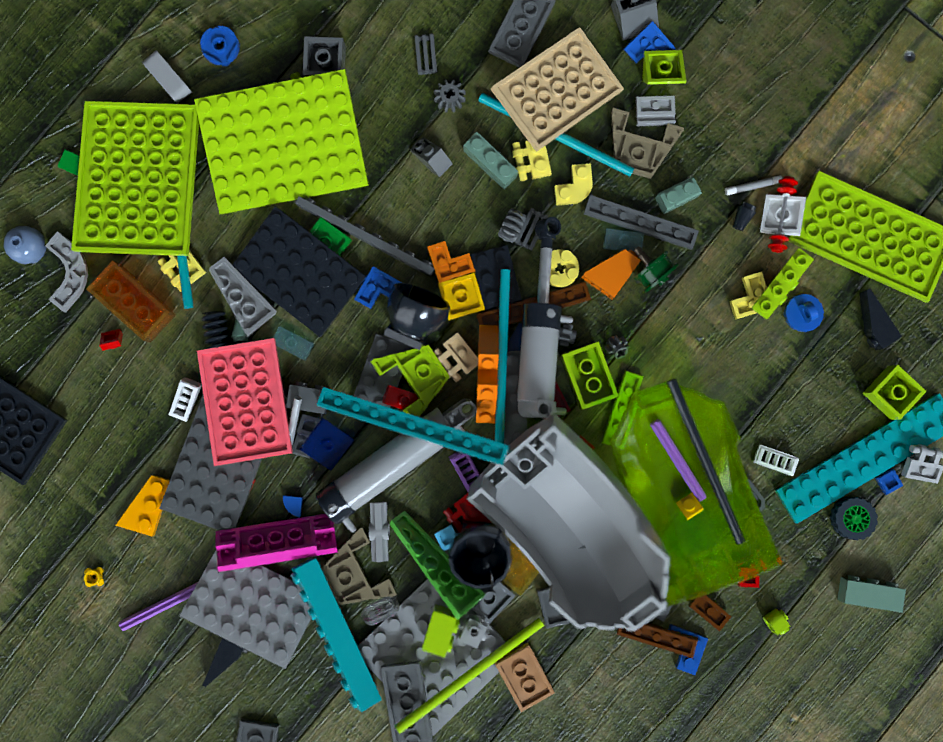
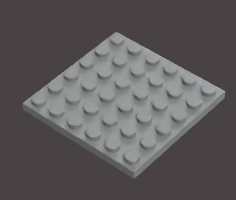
[357,578,514,736]

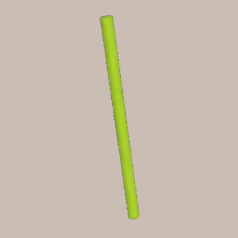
[394,618,544,733]

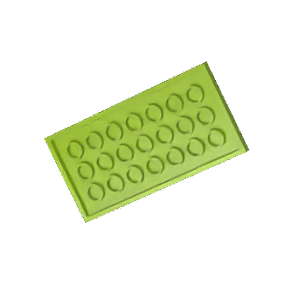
[788,171,943,303]

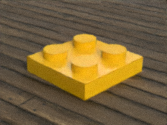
[438,273,485,321]

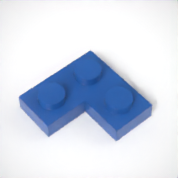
[623,21,677,63]
[354,266,402,309]
[669,624,708,675]

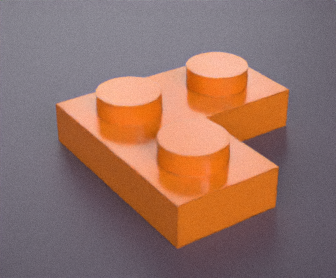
[427,241,475,283]

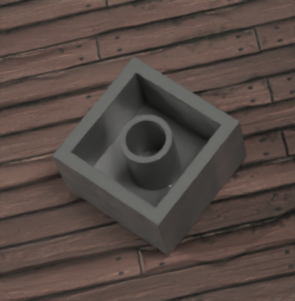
[303,37,346,77]

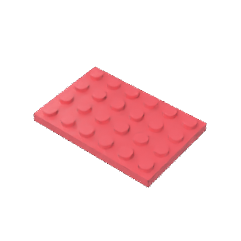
[197,338,293,466]

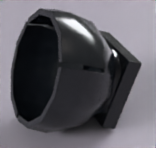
[384,283,450,350]
[448,520,513,589]

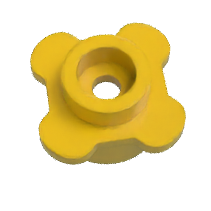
[84,567,105,587]

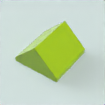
[643,50,686,84]

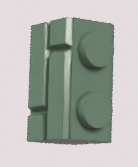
[655,177,702,214]

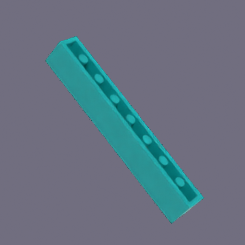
[291,558,382,712]

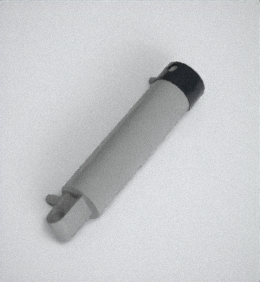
[315,399,476,533]

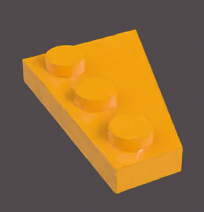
[116,475,170,536]

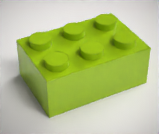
[560,342,619,410]

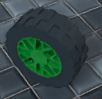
[830,497,878,541]

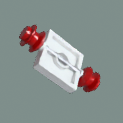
[760,176,806,253]

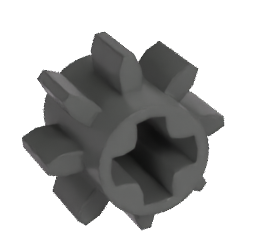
[558,323,577,347]
[604,335,629,359]

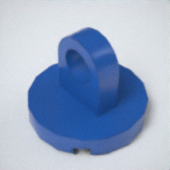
[784,294,824,332]

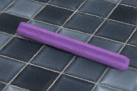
[650,419,706,502]
[119,582,198,631]

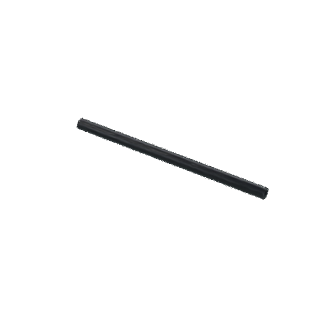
[667,378,746,544]

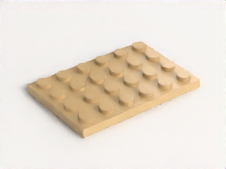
[491,27,624,152]

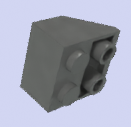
[611,0,659,41]

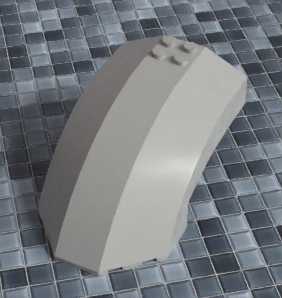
[467,413,670,631]

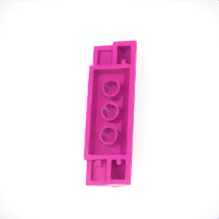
[215,514,337,572]

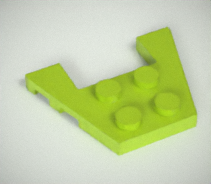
[370,345,450,417]

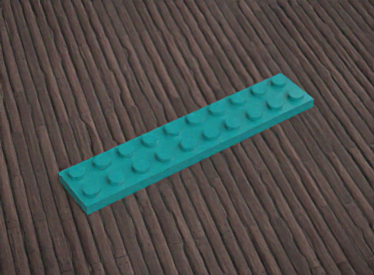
[775,393,943,524]

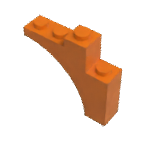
[476,325,499,423]

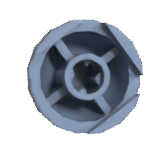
[4,226,46,264]

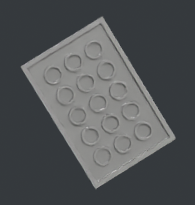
[180,550,311,669]

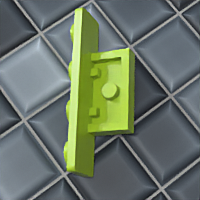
[752,248,814,319]

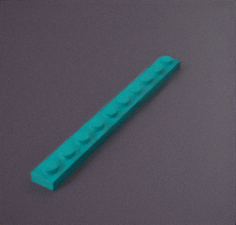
[317,387,509,466]

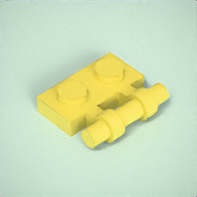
[512,140,552,181]
[158,250,206,292]

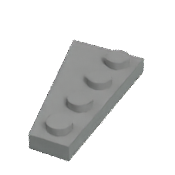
[209,257,277,337]

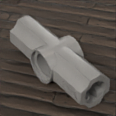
[369,502,390,562]

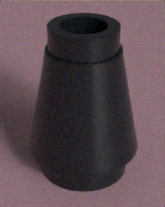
[732,202,756,232]

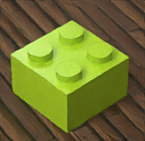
[863,365,927,420]
[422,604,460,658]

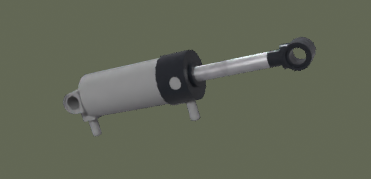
[517,217,573,418]

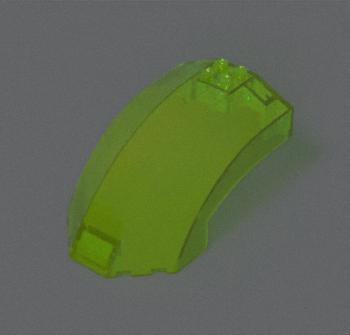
[610,381,783,607]

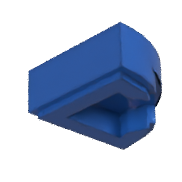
[283,495,303,517]

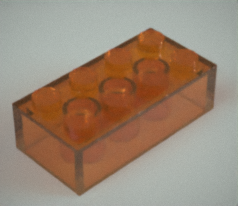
[86,260,176,343]

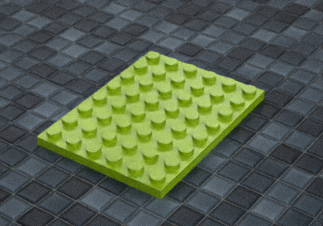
[194,69,369,215]
[71,101,199,256]

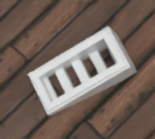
[169,378,202,422]
[753,444,799,476]

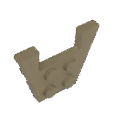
[611,108,684,179]
[321,527,397,605]

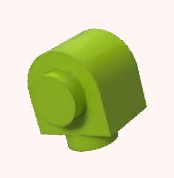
[763,608,790,635]

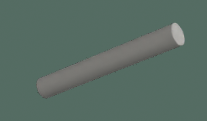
[289,396,302,447]

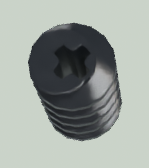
[201,311,230,349]

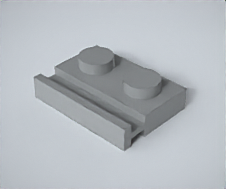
[636,96,676,126]

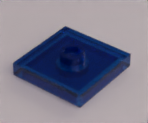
[299,417,354,470]

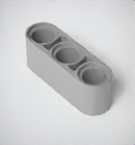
[142,50,192,104]

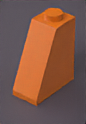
[581,249,641,300]

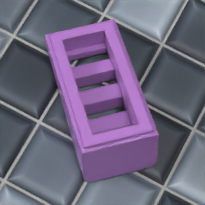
[449,451,480,492]

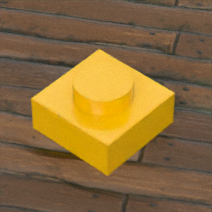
[676,493,704,520]

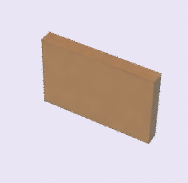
[495,642,555,712]

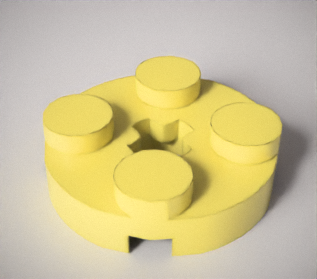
[550,249,579,288]

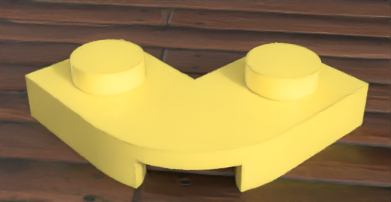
[554,163,593,206]
[730,272,767,320]

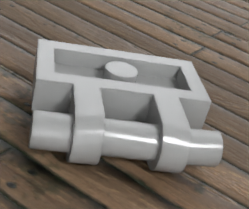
[901,444,943,484]

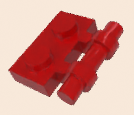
[443,492,492,532]

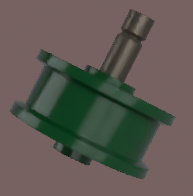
[634,246,679,293]

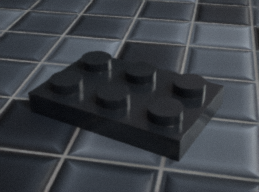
[471,245,522,310]

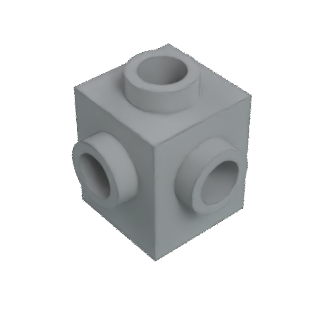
[459,614,489,649]

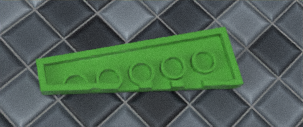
[390,511,485,620]

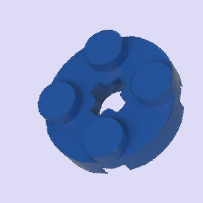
[200,26,240,66]

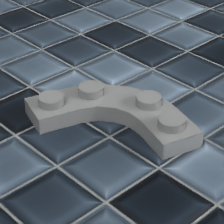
[45,231,88,312]

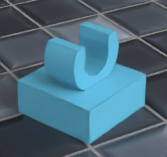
[434,524,456,551]

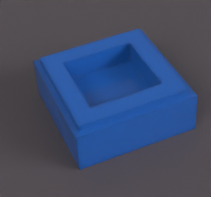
[875,469,903,495]

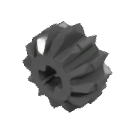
[434,79,466,113]
[498,209,526,243]

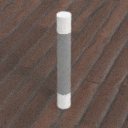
[725,175,782,195]

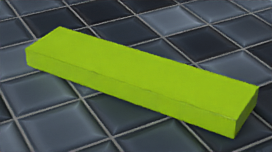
[601,370,644,449]

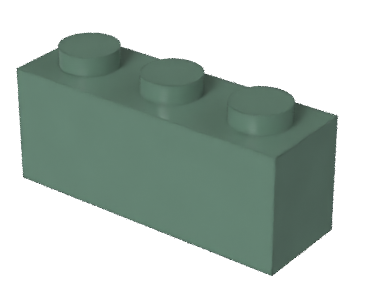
[463,132,518,190]
[837,575,906,613]

